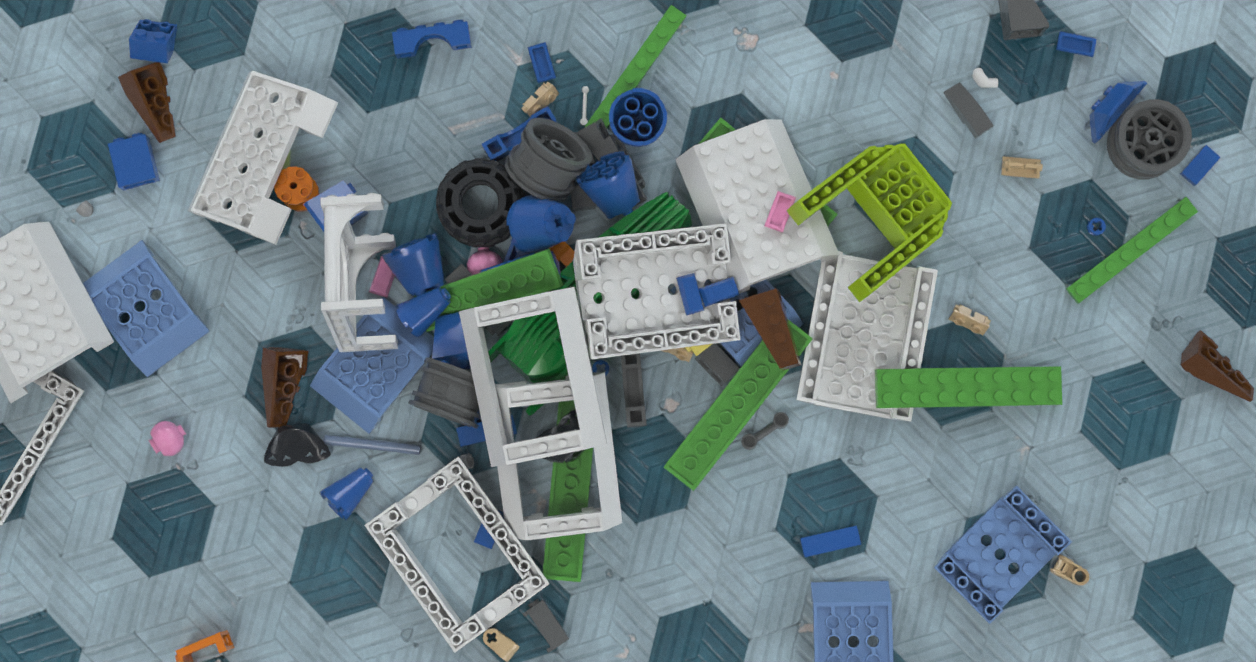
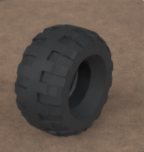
[436,158,524,248]

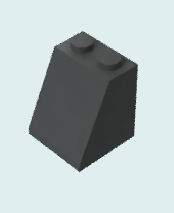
[998,0,1049,40]

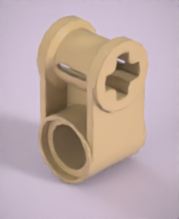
[1050,554,1090,585]
[483,628,520,662]

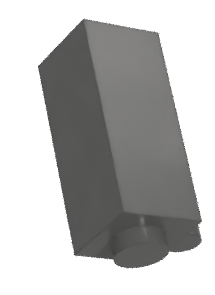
[523,599,569,653]

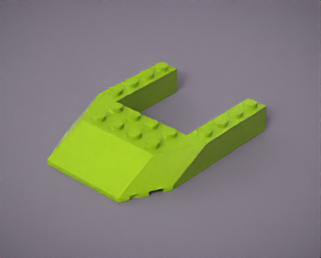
[786,144,952,302]

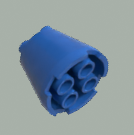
[609,88,667,147]
[576,151,640,219]
[507,195,576,254]
[382,233,444,296]

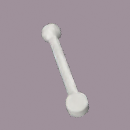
[580,86,589,126]

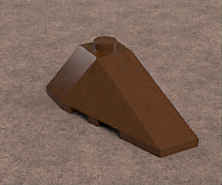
[118,62,176,143]
[1180,330,1254,402]
[261,347,308,428]

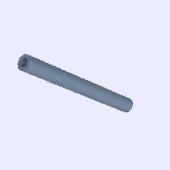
[324,435,421,455]

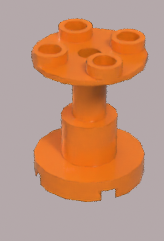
[274,167,319,212]

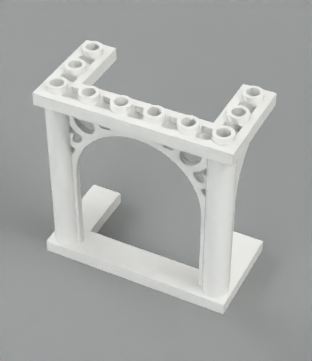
[321,193,398,352]

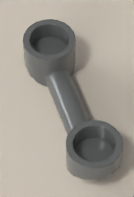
[741,412,789,450]

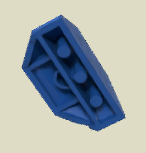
[1089,81,1147,144]

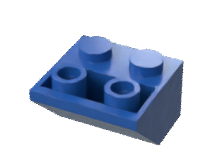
[129,19,177,64]

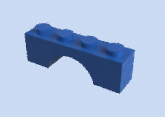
[392,20,472,59]
[482,106,557,162]

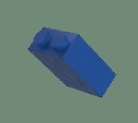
[108,133,160,191]

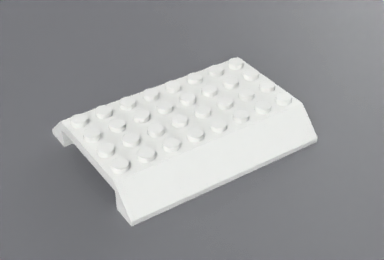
[675,119,840,294]
[0,222,114,403]
[796,251,938,422]

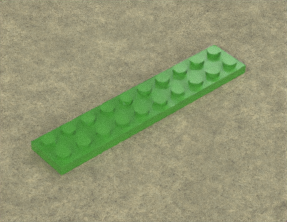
[664,320,813,491]
[875,366,1063,408]
[543,400,593,582]

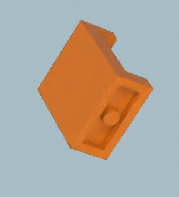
[175,630,235,662]

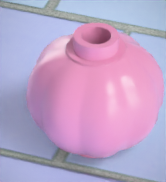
[467,247,503,275]
[148,421,186,456]

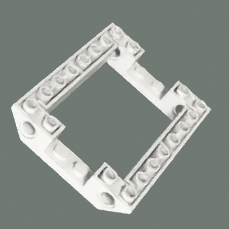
[459,287,607,467]
[0,370,84,525]
[495,372,622,540]
[364,457,550,652]

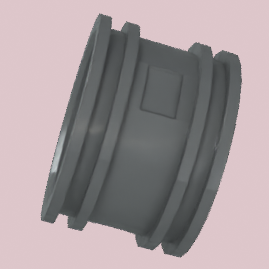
[1107,99,1192,180]
[505,118,592,202]
[408,357,481,429]

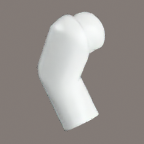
[972,68,998,88]

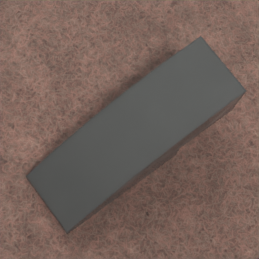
[943,82,994,139]

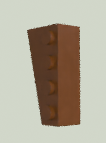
[739,288,802,371]

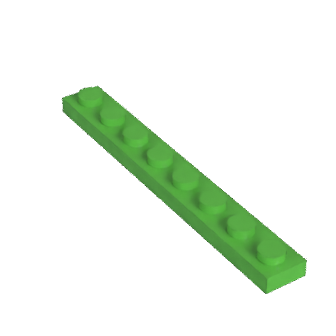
[585,5,687,129]
[1066,197,1198,304]

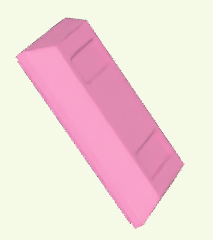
[764,191,796,233]
[369,256,395,298]

